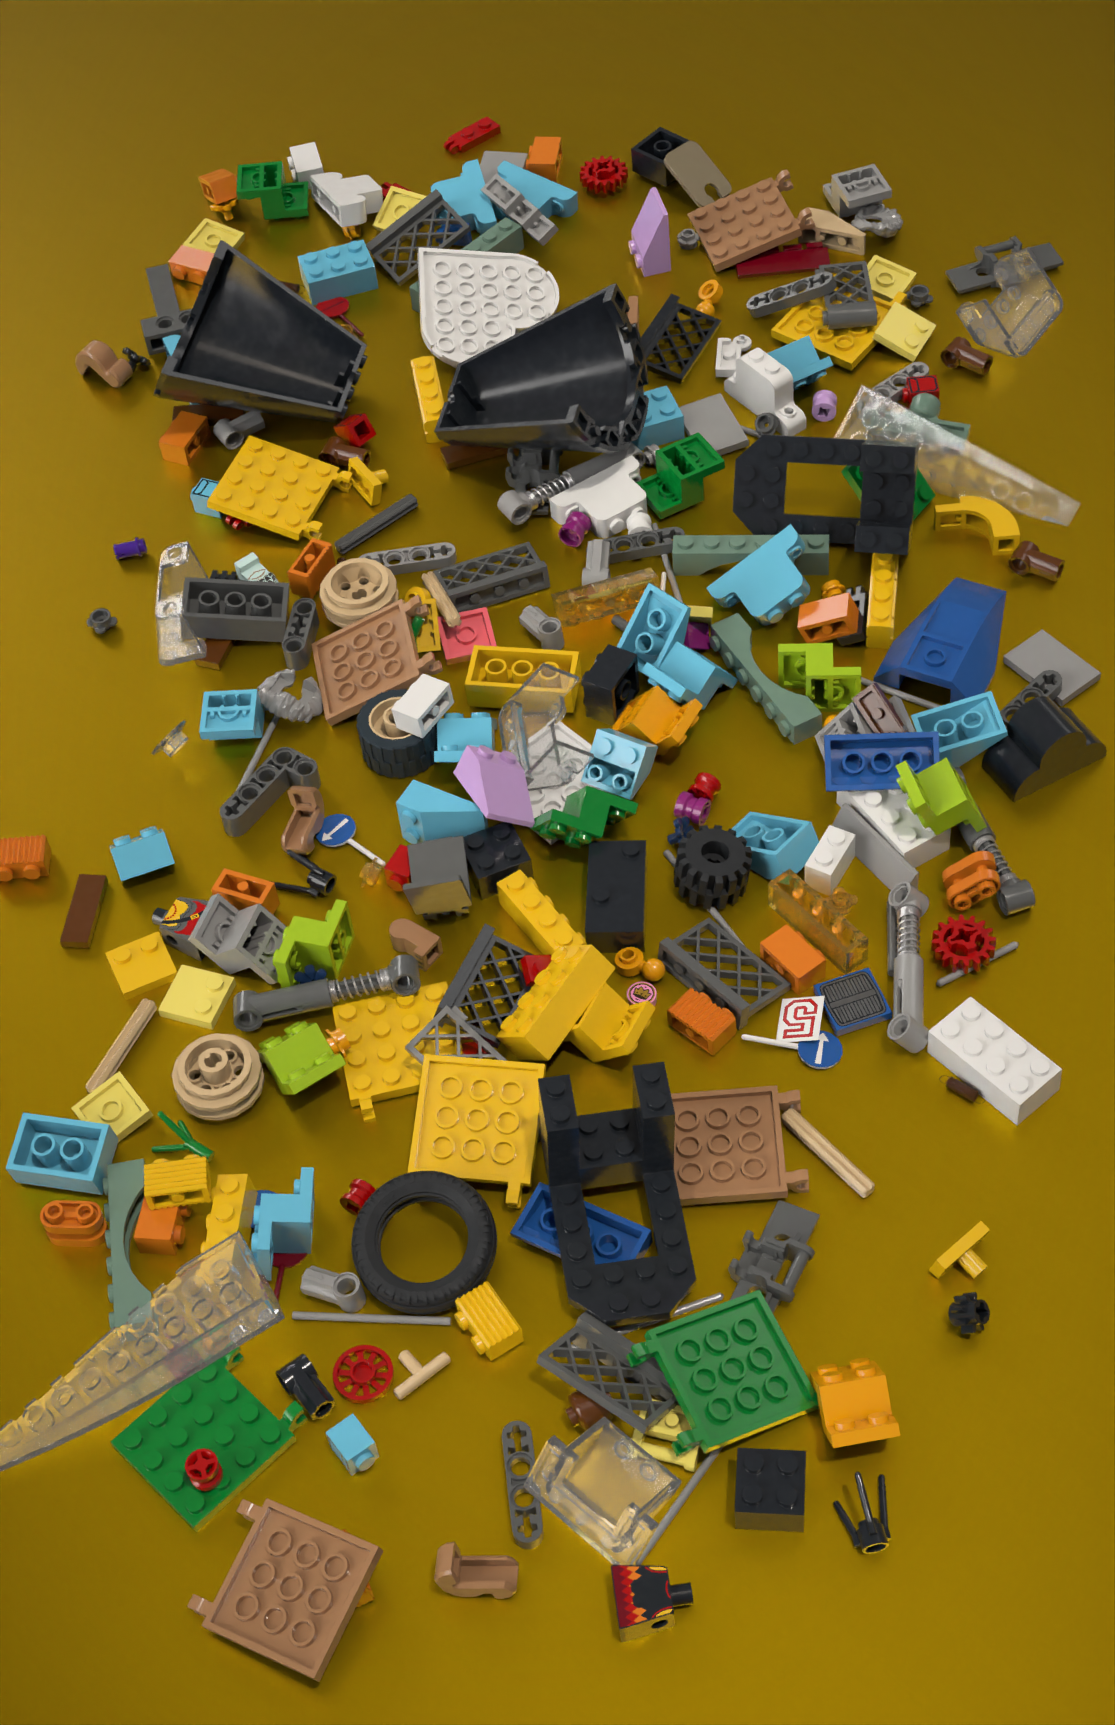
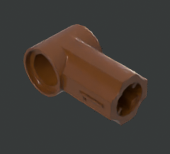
[940,336,993,376]
[318,436,371,467]
[1007,541,1065,582]

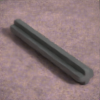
[334,494,418,554]

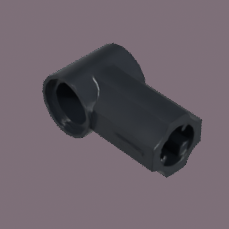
[275,1353,336,1420]

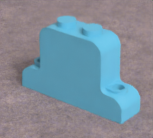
[431,159,497,235]
[491,160,578,230]
[706,524,810,626]

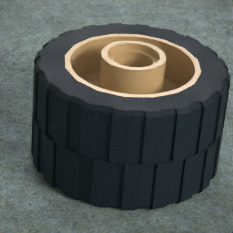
[356,689,438,778]

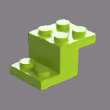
[778,643,861,712]
[896,757,987,836]
[273,899,355,988]
[257,1021,346,1095]

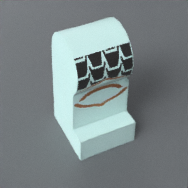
[234,552,278,582]

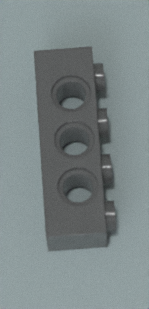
[140,309,192,356]

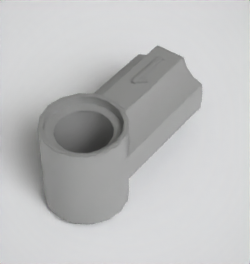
[213,411,265,450]
[582,539,611,592]
[519,605,564,650]
[300,1266,366,1313]

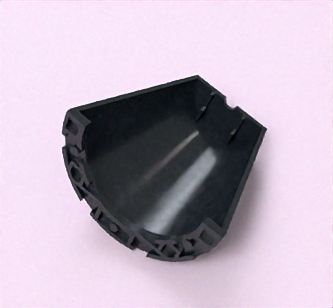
[153,240,367,423]
[434,283,649,453]

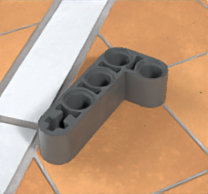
[220,747,321,837]

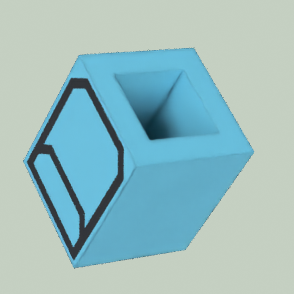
[190,478,224,519]
[325,1414,379,1476]

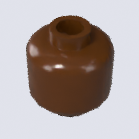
[565,1390,613,1432]

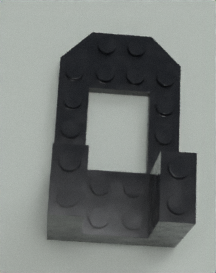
[733,434,919,555]
[538,1062,696,1327]

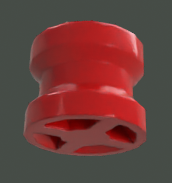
[687,772,721,804]
[339,1178,376,1216]
[185,1448,223,1491]

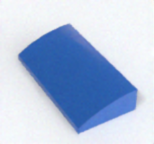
[824,731,940,792]
[510,1182,653,1265]

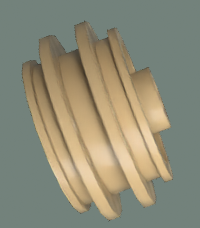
[320,558,399,628]
[172,1033,265,1121]

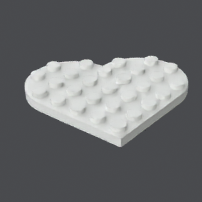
[417,247,559,368]

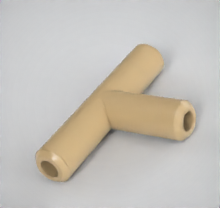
[393,1350,451,1400]

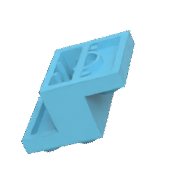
[767,335,833,392]
[641,641,738,710]
[199,689,265,740]
[434,712,497,763]
[251,1167,315,1281]

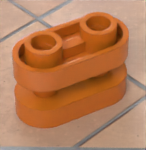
[942,851,1001,910]
[40,1200,109,1247]

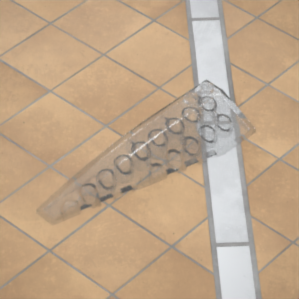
[834,385,1081,526]
[0,1231,285,1472]

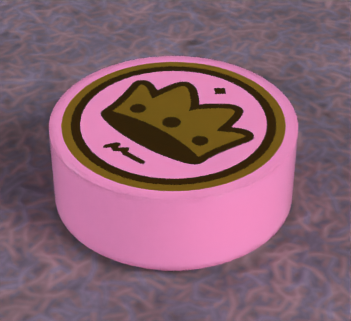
[627,982,657,1006]

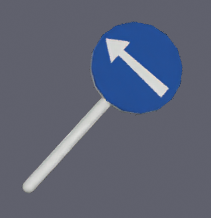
[316,814,386,866]
[741,1031,843,1069]

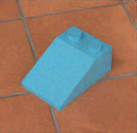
[617,583,691,677]
[911,691,1008,768]
[396,779,489,844]
[732,811,819,883]

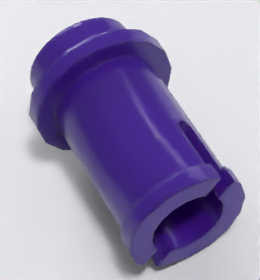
[113,537,147,560]

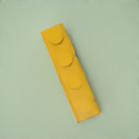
[410,356,444,444]
[866,553,899,649]

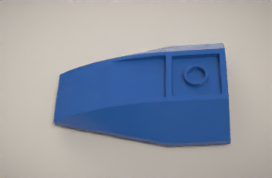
[873,577,1007,703]

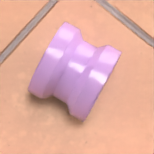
[812,390,837,422]

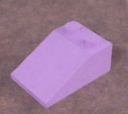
[629,187,671,277]
[453,745,535,827]

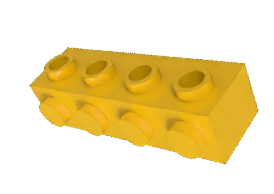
[496,870,587,956]
[195,1174,258,1303]

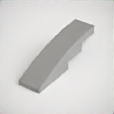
[481,174,559,246]

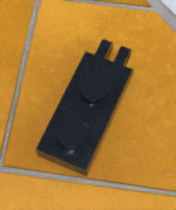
[837,585,869,646]

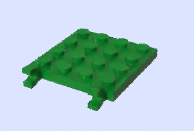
[626,1289,819,1457]
[111,1340,308,1533]

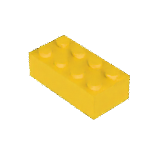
[465,645,581,713]
[496,944,615,1061]

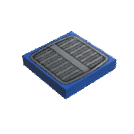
[814,967,892,1036]

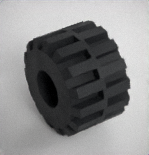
[673,825,752,910]

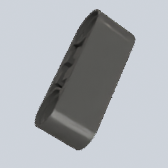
[282,598,320,671]

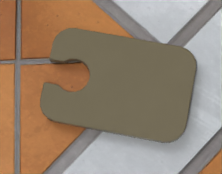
[664,141,732,207]

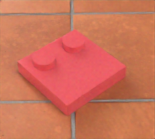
[438,607,497,665]

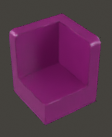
[684,622,710,650]

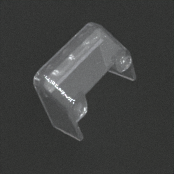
[498,663,594,791]

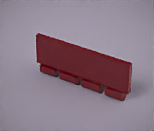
[736,241,830,279]

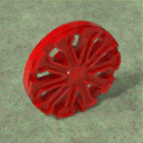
[333,1345,394,1405]

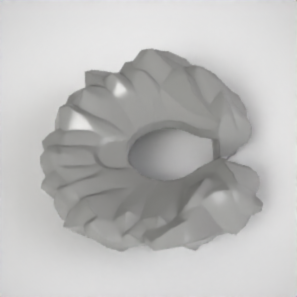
[851,204,903,238]
[258,669,323,723]

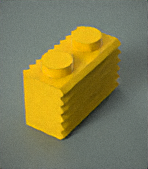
[144,1154,211,1210]
[454,1281,524,1361]

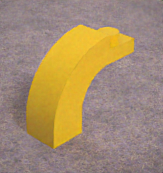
[934,496,1020,555]

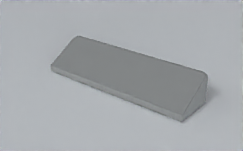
[832,803,919,890]

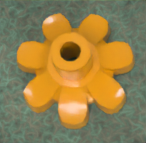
[210,198,239,221]

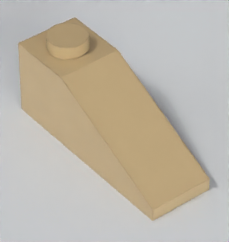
[798,207,866,255]

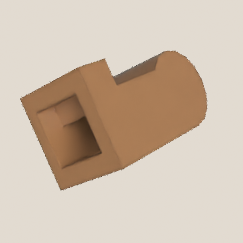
[389,919,443,972]

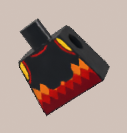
[611,1565,694,1642]

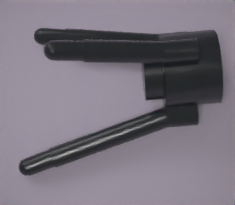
[270,850,337,898]
[833,1472,892,1554]

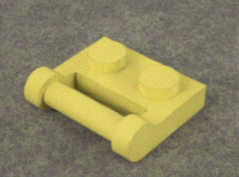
[629,1399,701,1472]

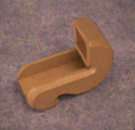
[75,340,133,388]
[281,786,325,854]
[434,1541,519,1599]

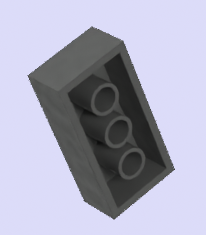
[180,577,289,642]

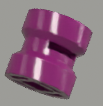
[558,511,592,547]
[674,791,711,826]

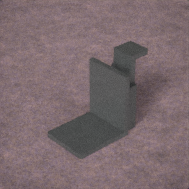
[403,836,472,920]

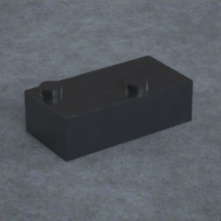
[585,840,648,953]

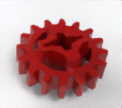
[579,156,628,194]
[931,914,996,974]

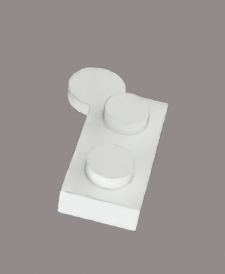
[715,335,752,378]

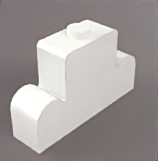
[310,172,383,227]

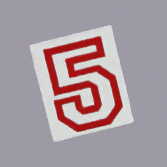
[776,996,825,1042]

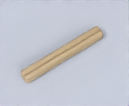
[421,571,462,628]
[85,998,157,1093]
[781,1108,875,1198]

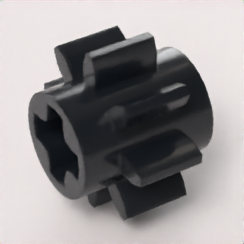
[948,1292,990,1334]

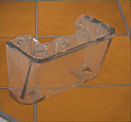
[155,541,208,666]

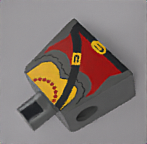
[152,897,209,961]

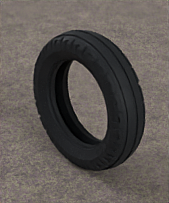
[351,1171,497,1314]

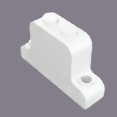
[724,347,806,436]
[549,455,647,538]

